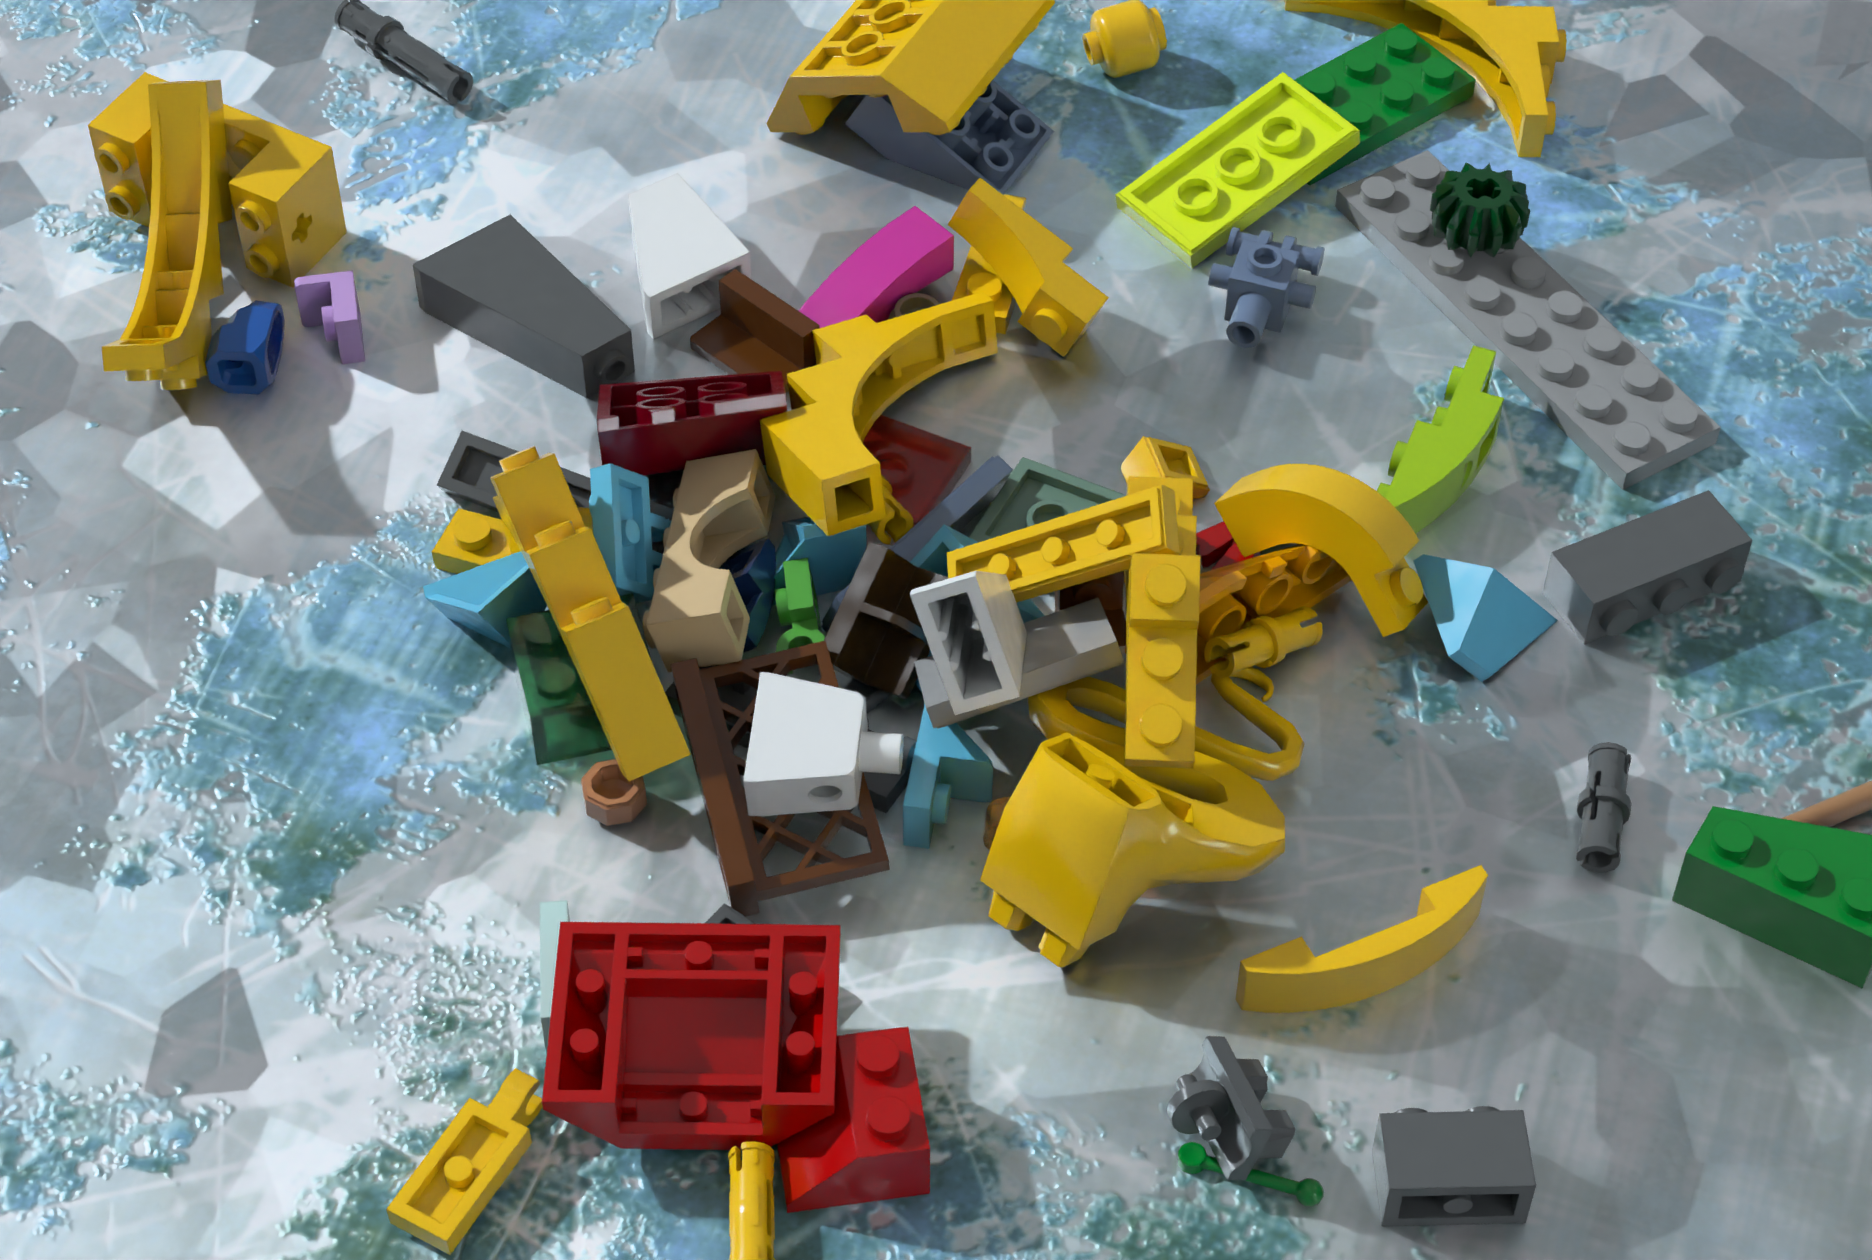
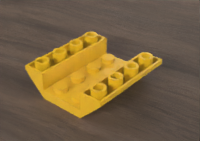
[766,0,1055,135]

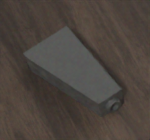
[413,214,635,398]

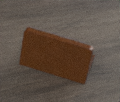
[690,269,820,393]

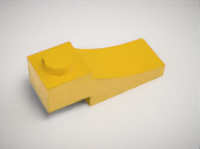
[948,178,1109,357]

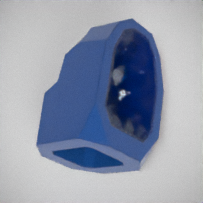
[205,300,285,395]

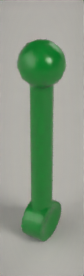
[1178,1142,1324,1207]

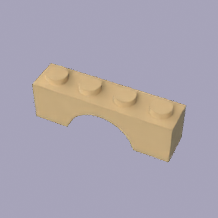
[643,449,776,673]

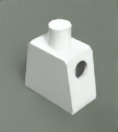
[743,672,904,816]

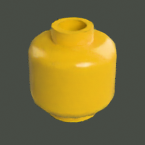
[1082,0,1167,78]

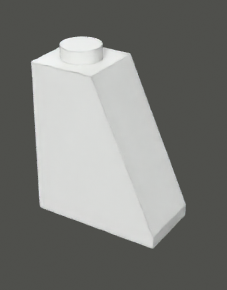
[628,173,752,339]
[910,571,1027,715]

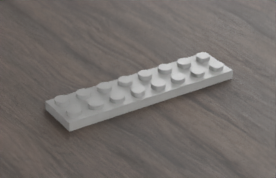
[1335,150,1720,490]

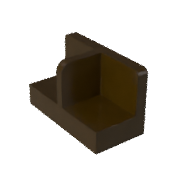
[824,542,948,699]

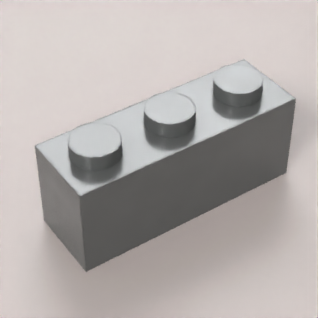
[1543,490,1752,645]

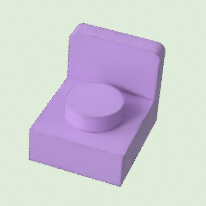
[294,270,365,364]

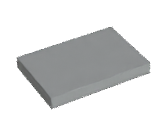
[914,597,1124,729]

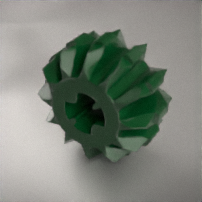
[1430,162,1530,258]

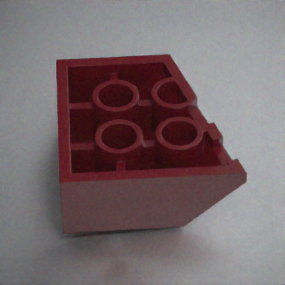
[597,371,787,476]

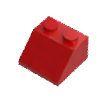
[777,1026,930,1213]

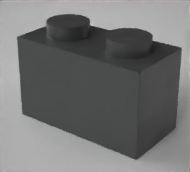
[1372,1106,1536,1226]

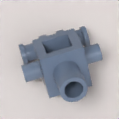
[1208,227,1325,348]

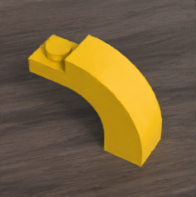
[1214,464,1428,637]

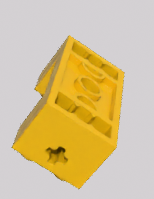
[87,72,347,288]

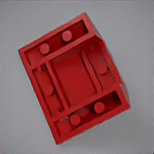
[542,922,841,1150]

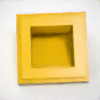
[1121,436,1210,499]

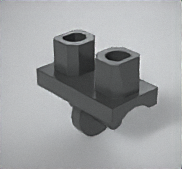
[1167,1036,1295,1180]

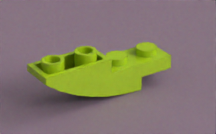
[1377,345,1504,534]

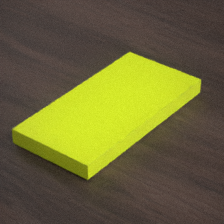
[1115,72,1360,269]

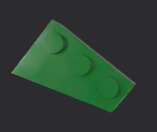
[1672,806,1872,988]

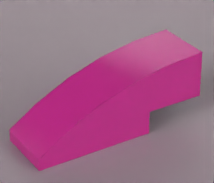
[799,206,954,328]

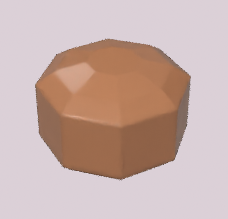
[581,759,647,826]

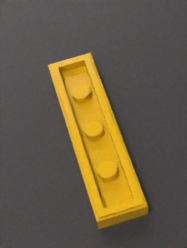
[947,485,1180,603]

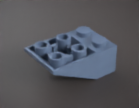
[845,80,1054,195]

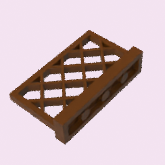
[671,641,890,917]

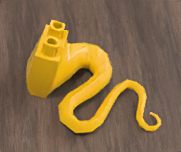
[980,661,1305,967]

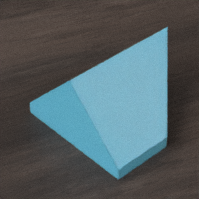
[772,516,867,606]
[423,551,547,653]
[1413,554,1558,682]

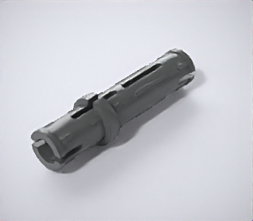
[334,0,473,104]

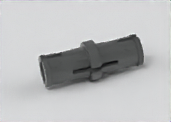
[1576,742,1632,873]

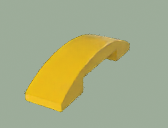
[1235,865,1488,1013]

